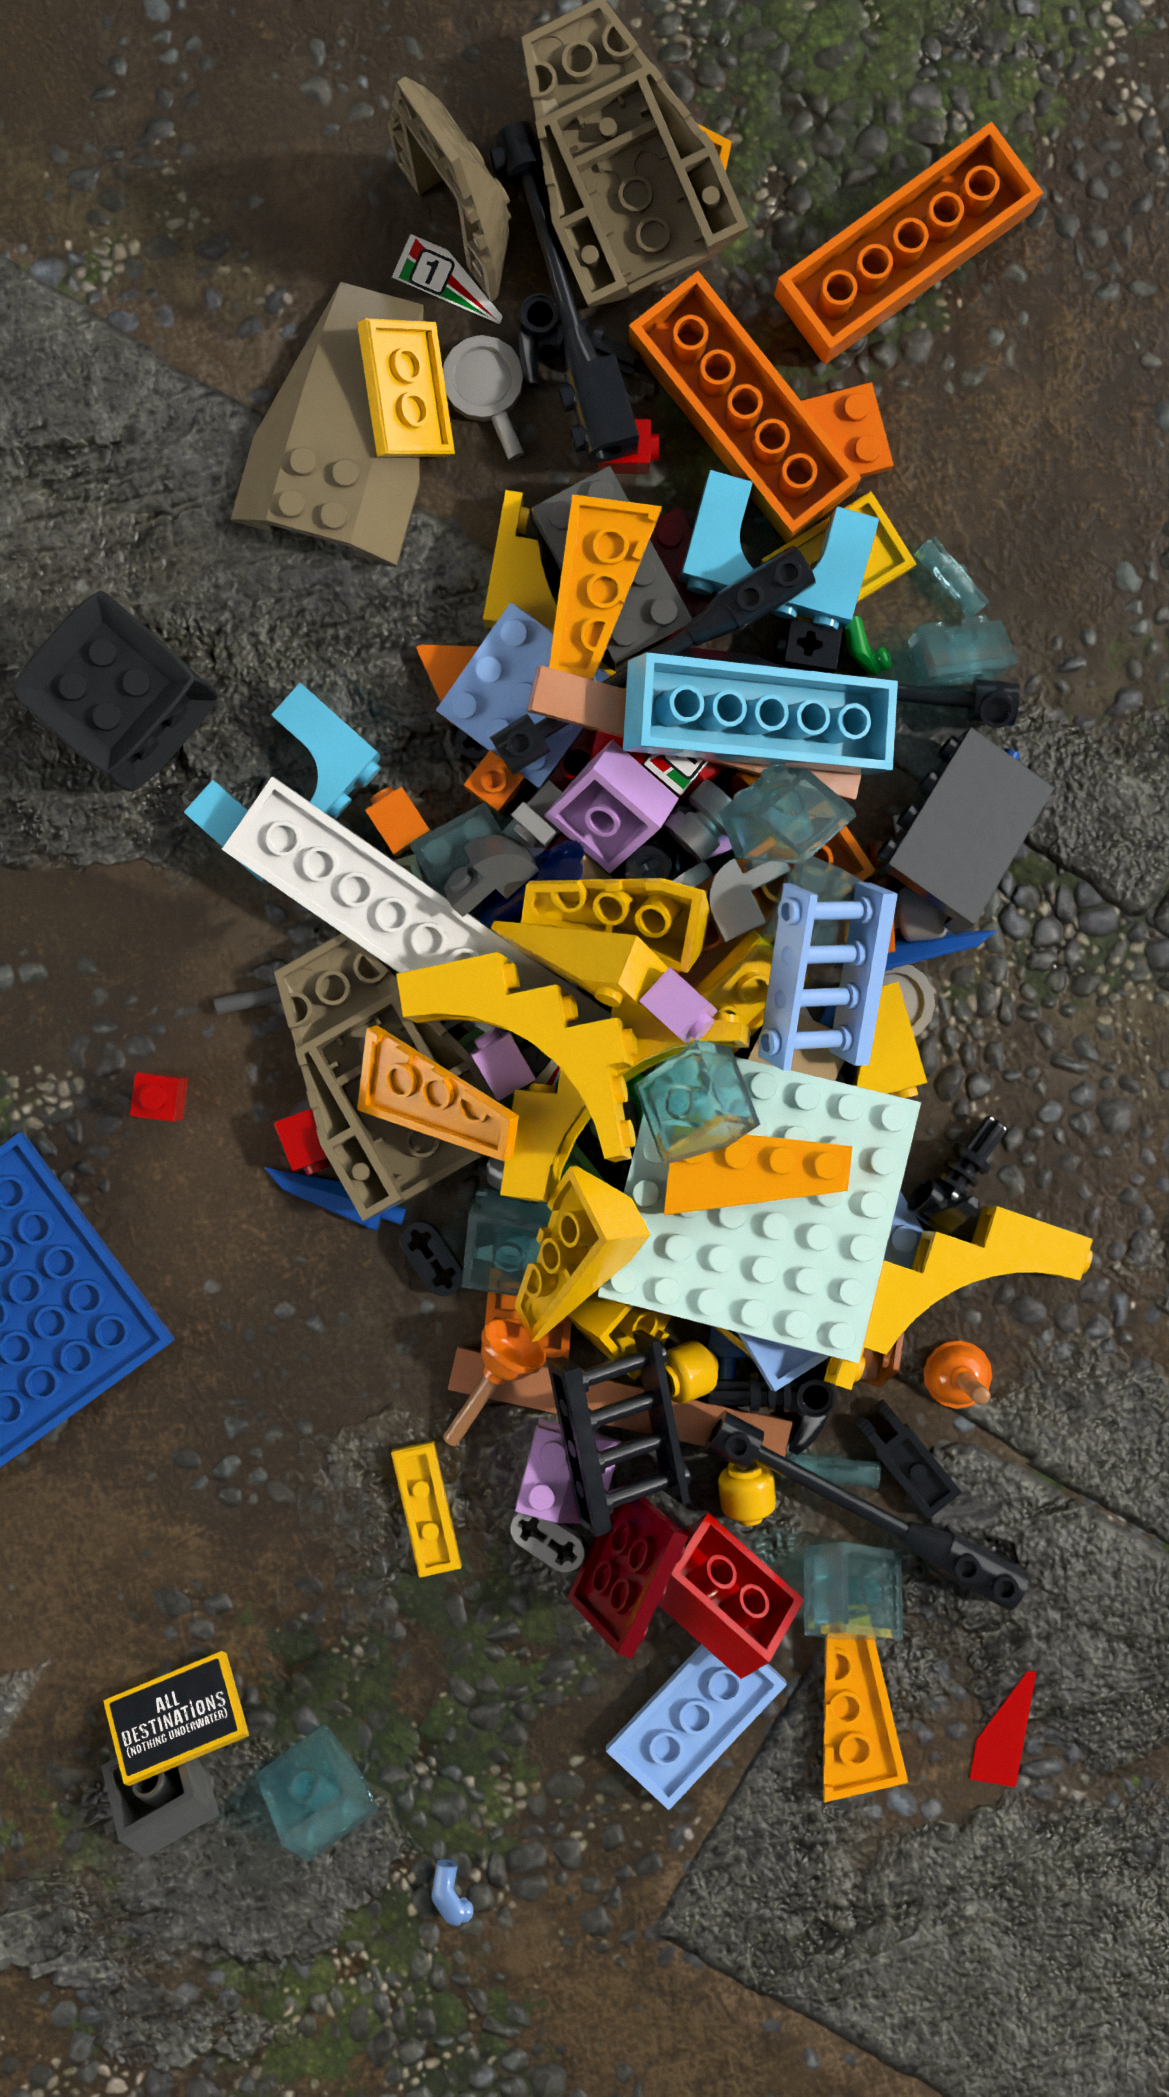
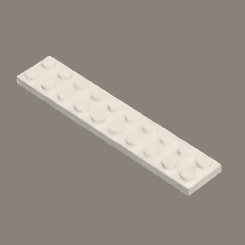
[222,777,611,1050]

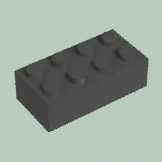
[532,466,692,672]

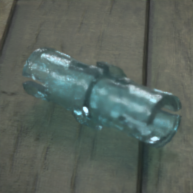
[913,536,991,620]
[792,1453,881,1489]

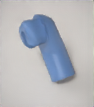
[431,1859,473,1926]

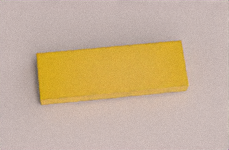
[391,1440,462,1578]

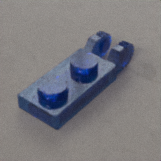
[480,839,584,930]

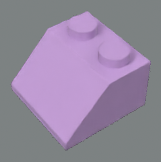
[544,739,679,873]
[515,1418,621,1524]

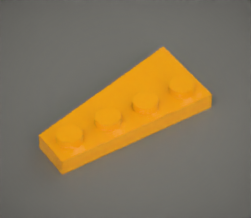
[549,494,662,680]
[357,1025,519,1162]
[664,1126,853,1216]
[823,1611,908,1802]

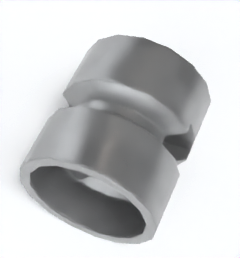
[663,779,746,863]

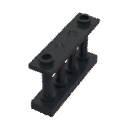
[547,1329,691,1537]

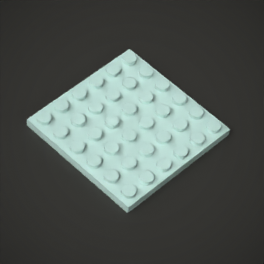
[598,1049,921,1363]

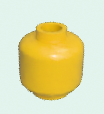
[665,1341,719,1404]
[718,1460,776,1526]

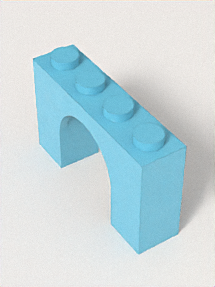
[679,470,879,629]
[184,683,382,885]

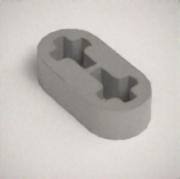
[511,1512,584,1572]

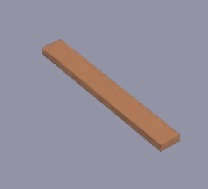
[527,665,861,801]
[448,1346,793,1457]

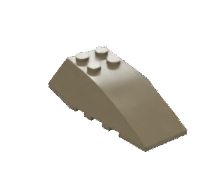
[521,0,749,307]
[387,77,511,302]
[231,282,424,567]
[274,933,498,1221]

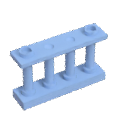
[758,882,898,1071]

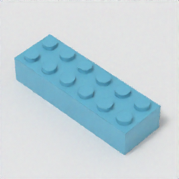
[623,652,898,775]

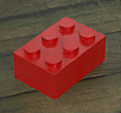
[658,1513,805,1679]

